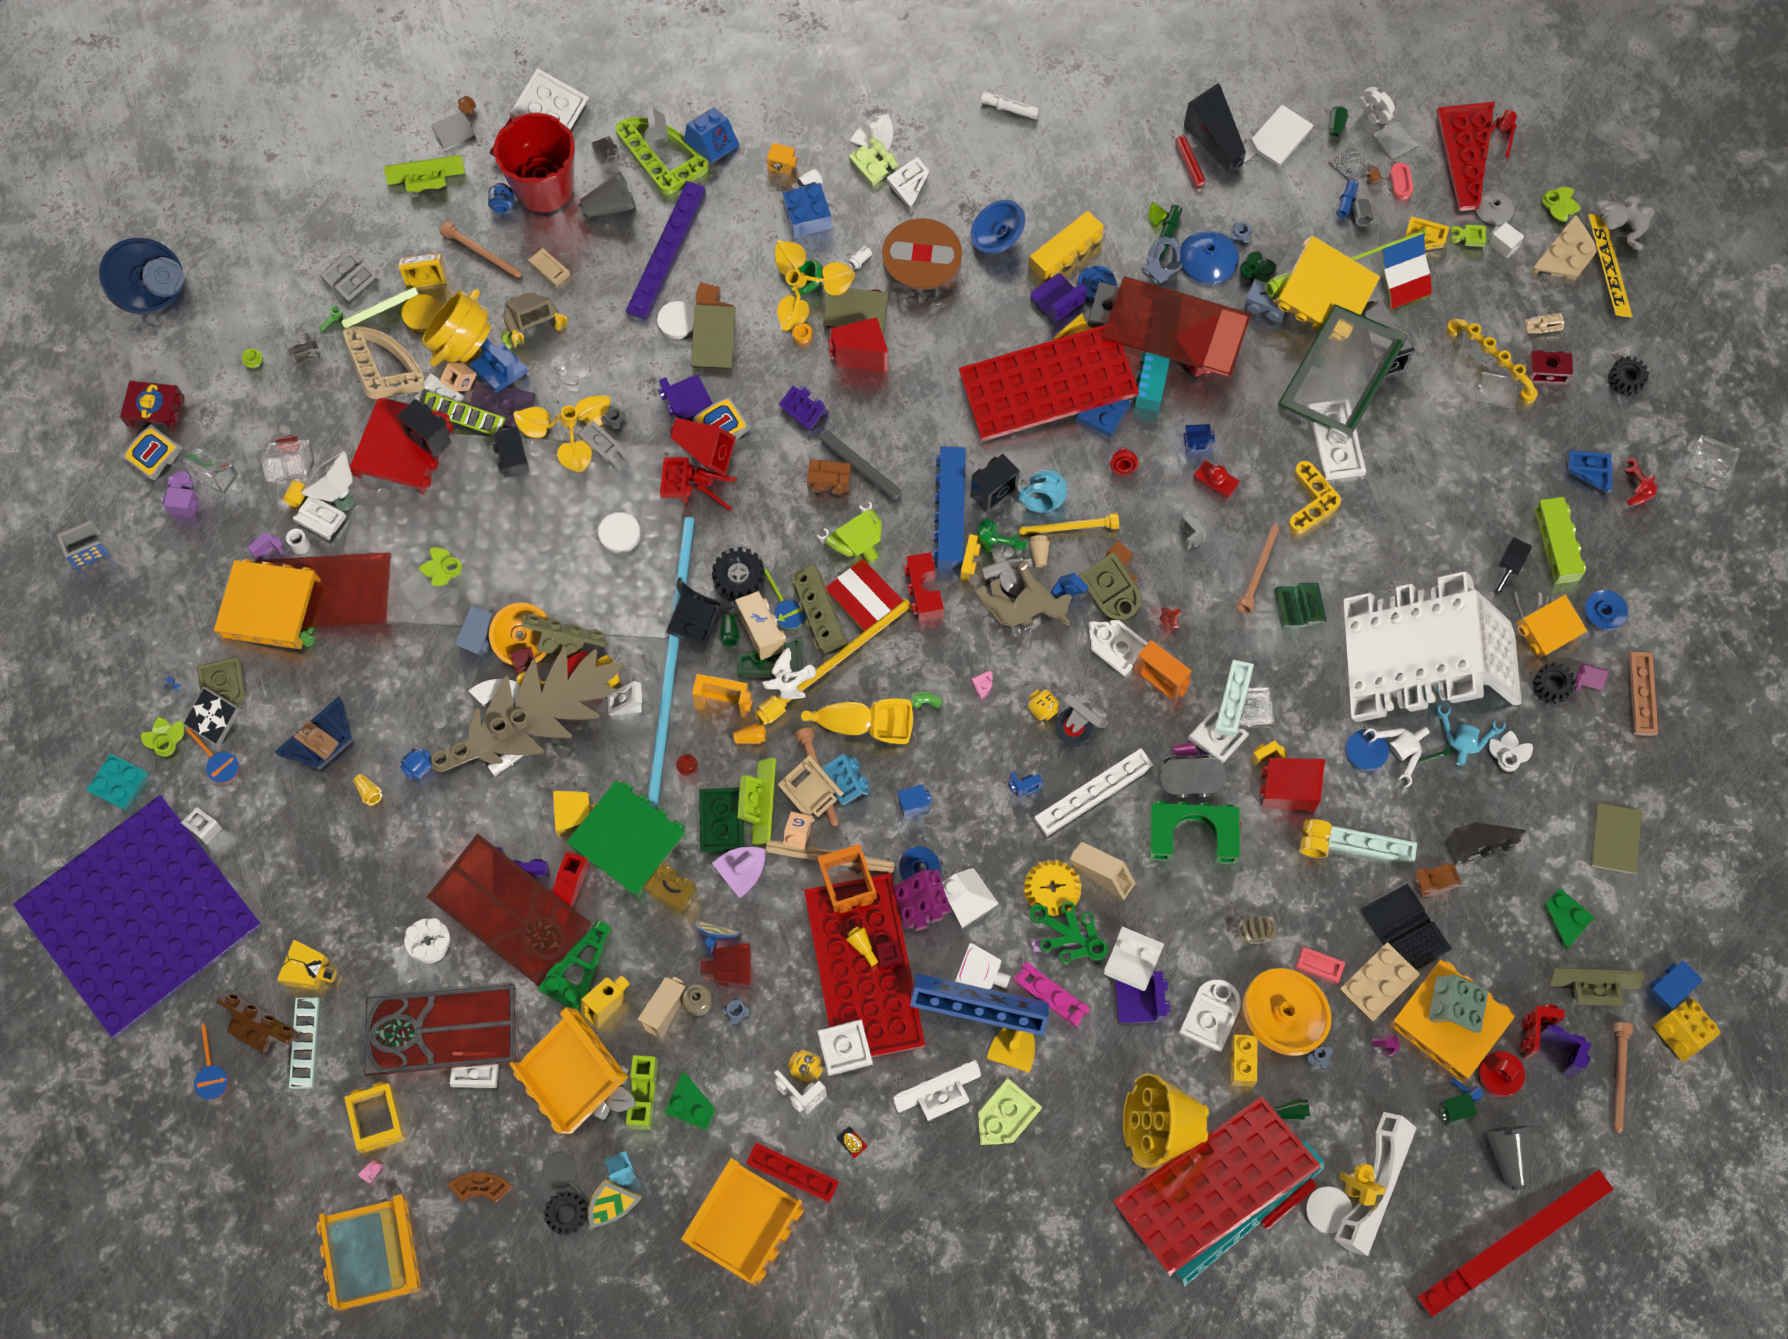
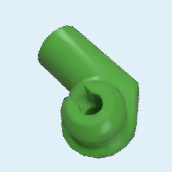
[911,691,943,709]

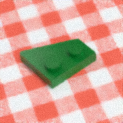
[1544,888,1595,950]
[664,1072,716,1132]

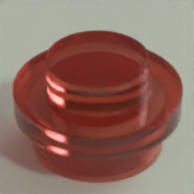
[676,754,698,776]

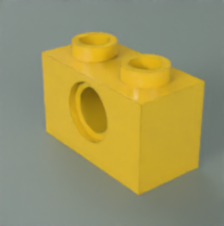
[1230,1035,1257,1087]

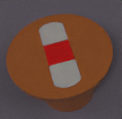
[882,218,962,290]

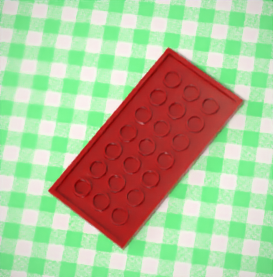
[804,873,926,1058]

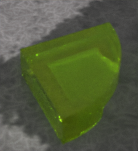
[1148,201,1168,229]

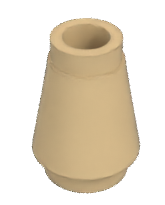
[1029,535,1050,567]

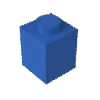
[898,784,932,818]

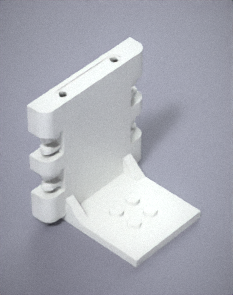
[1344,571,1522,722]

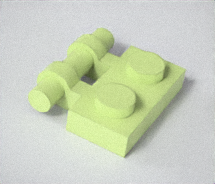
[849,137,899,186]

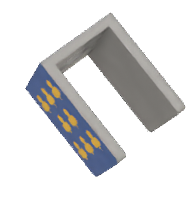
[57,521,109,569]

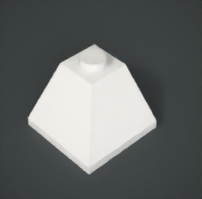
[301,451,353,502]
[942,868,998,928]

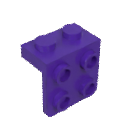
[1030,273,1087,323]
[657,375,713,420]
[1115,971,1170,1024]
[1540,1024,1592,1078]

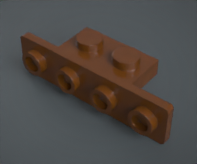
[216,993,301,1053]

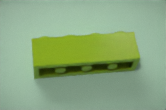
[1535,497,1586,584]

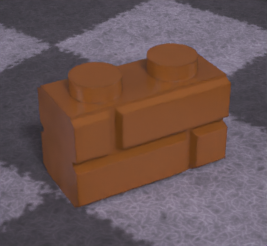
[807,459,851,495]

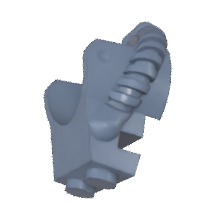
[1140,237,1182,284]

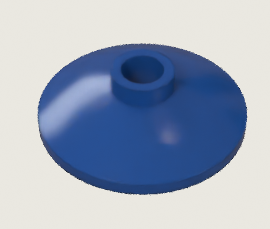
[1585,590,1628,630]
[899,846,941,880]

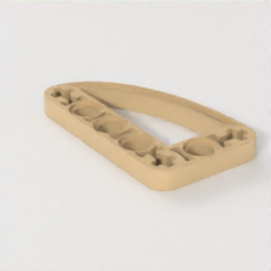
[343,326,424,399]

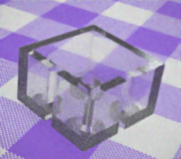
[1681,434,1741,494]
[261,439,315,483]

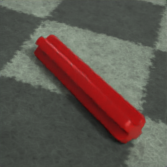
[1175,135,1205,187]
[1260,1179,1317,1229]

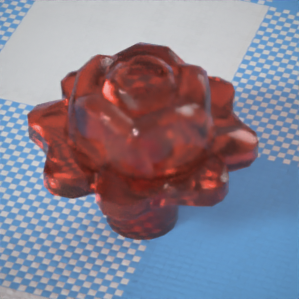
[1160,607,1182,628]

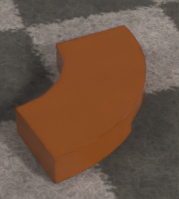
[447,1172,513,1203]

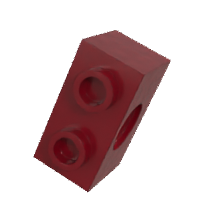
[1526,350,1573,384]

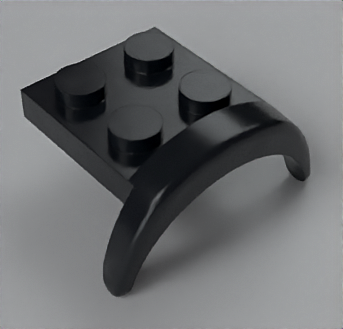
[665,577,736,649]

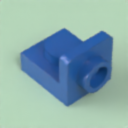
[1051,573,1089,598]
[1008,772,1043,799]

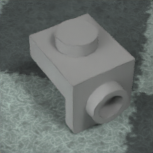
[1180,512,1205,550]

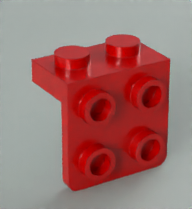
[1520,1004,1565,1059]

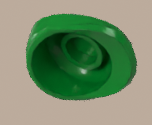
[790,260,824,295]

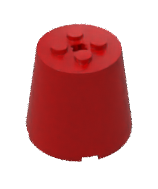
[494,113,575,212]

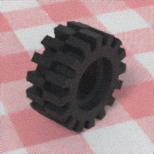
[1608,356,1649,396]
[1533,662,1576,704]
[544,1191,588,1236]

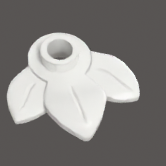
[1489,731,1533,772]

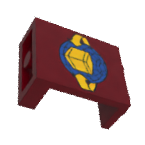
[120,381,184,431]

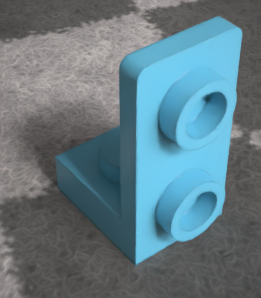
[604,1151,637,1188]

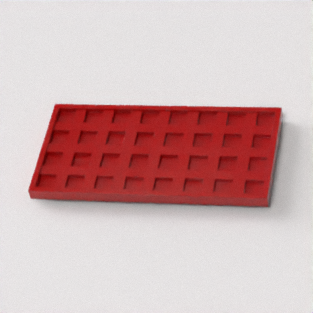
[959,322,1139,442]
[1113,1096,1320,1276]

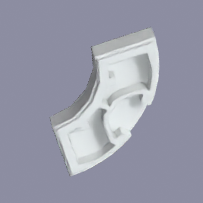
[469,679,521,707]

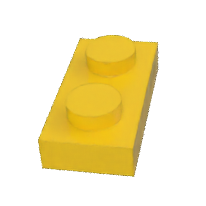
[960,534,981,581]

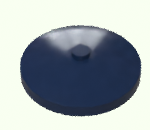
[99,238,183,315]

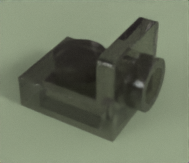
[592,136,620,165]
[288,332,319,366]

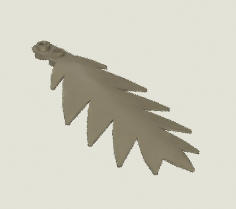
[430,647,624,772]

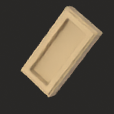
[528,247,571,287]

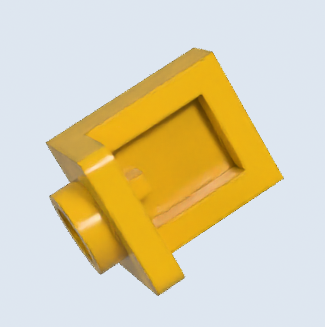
[1251,740,1287,767]

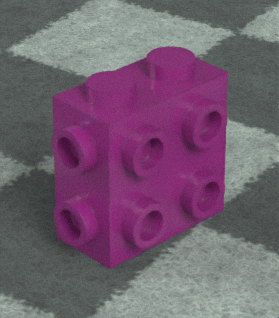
[893,870,951,931]

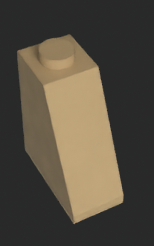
[1070,842,1135,901]
[638,977,686,1039]

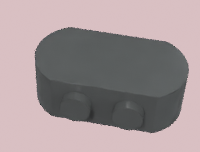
[1158,754,1226,798]

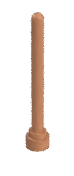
[440,221,522,278]
[1236,525,1279,613]
[795,727,839,826]
[1614,1022,1633,1133]

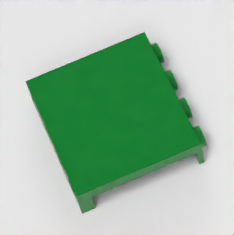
[566,780,687,898]

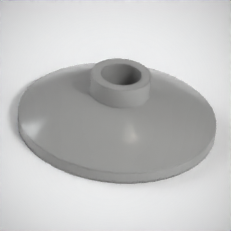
[1475,191,1514,226]

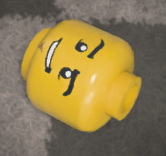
[1027,689,1059,721]

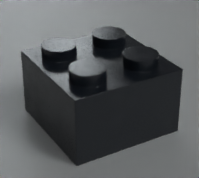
[397,399,452,459]
[970,454,1020,513]

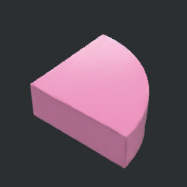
[971,670,993,700]
[358,1159,384,1183]

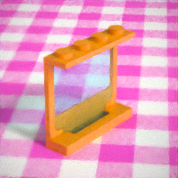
[316,1194,422,1311]

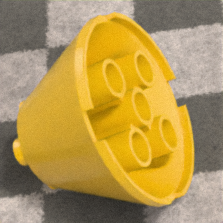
[1123,1073,1209,1168]

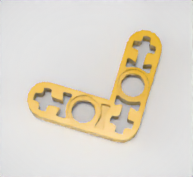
[1288,461,1341,534]

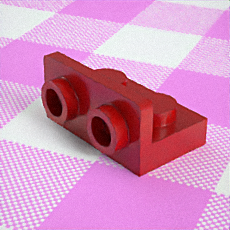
[659,457,694,503]

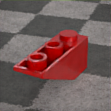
[545,851,590,926]

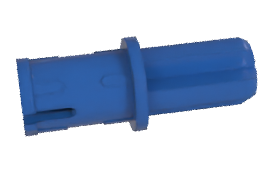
[1336,180,1359,218]

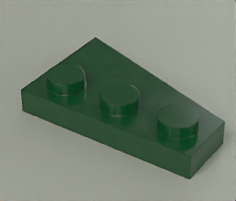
[737,636,802,678]

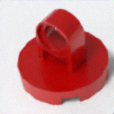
[1478,1051,1525,1097]

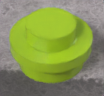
[242,348,263,368]

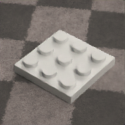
[509,68,589,130]

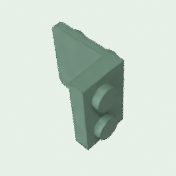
[1428,975,1488,1033]

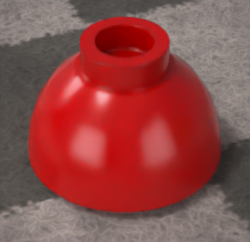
[1110,447,1139,475]

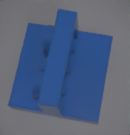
[470,339,528,393]

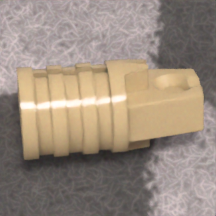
[1525,313,1564,334]

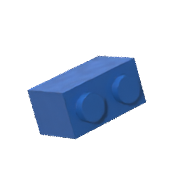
[1646,960,1703,1014]

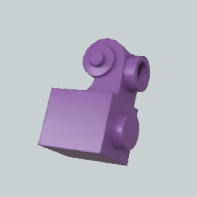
[163,471,199,518]

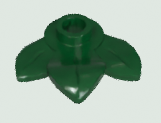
[1240,251,1277,283]

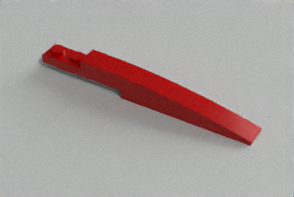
[1416,1170,1614,1318]

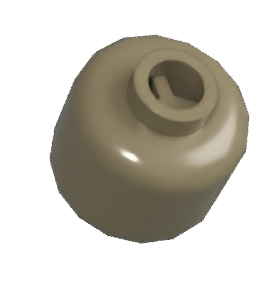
[682,984,713,1016]

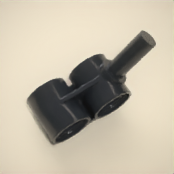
[1494,536,1533,592]

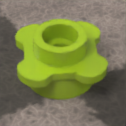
[501,329,521,349]

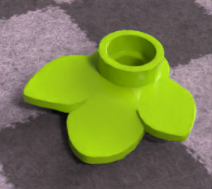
[1542,186,1581,222]
[419,547,462,587]
[141,717,185,757]

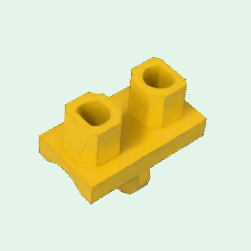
[1339,1163,1386,1206]

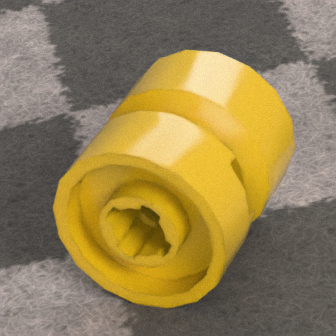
[1299,819,1332,858]

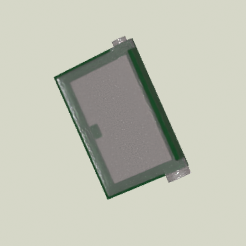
[1278,304,1408,444]

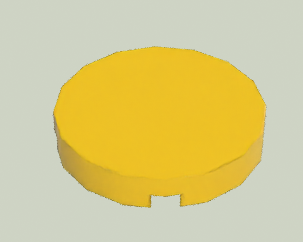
[401,294,441,333]

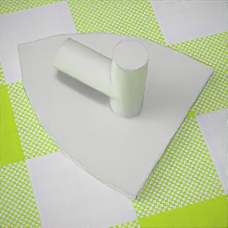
[850,114,893,155]

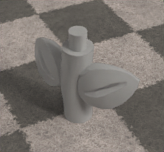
[981,543,1033,596]
[592,1065,636,1120]

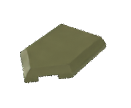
[197,657,246,706]

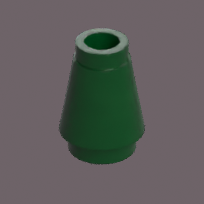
[1329,106,1349,138]
[719,614,740,647]
[1276,1098,1311,1121]

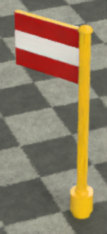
[754,559,912,726]

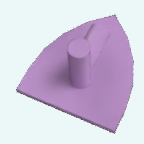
[712,847,765,898]

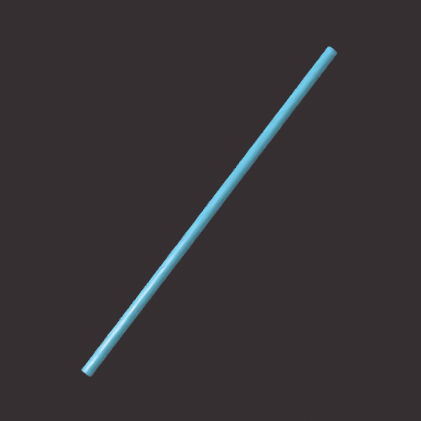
[648,517,695,809]

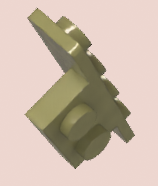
[521,614,606,658]
[1550,968,1645,1006]

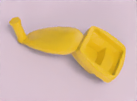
[801,698,913,744]

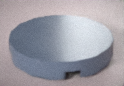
[142,257,184,297]

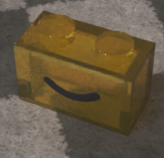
[645,866,698,916]

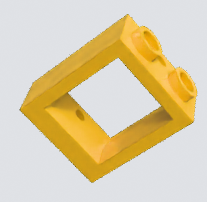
[344,1082,406,1154]

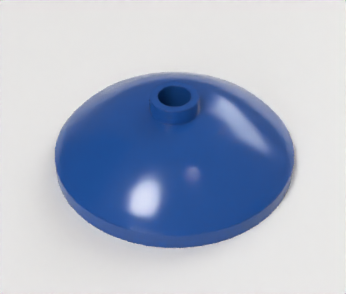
[971,200,1025,254]
[1179,230,1239,284]

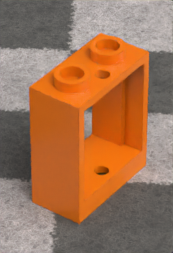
[1134,640,1192,701]
[817,844,876,913]

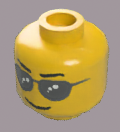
[788,1049,823,1083]

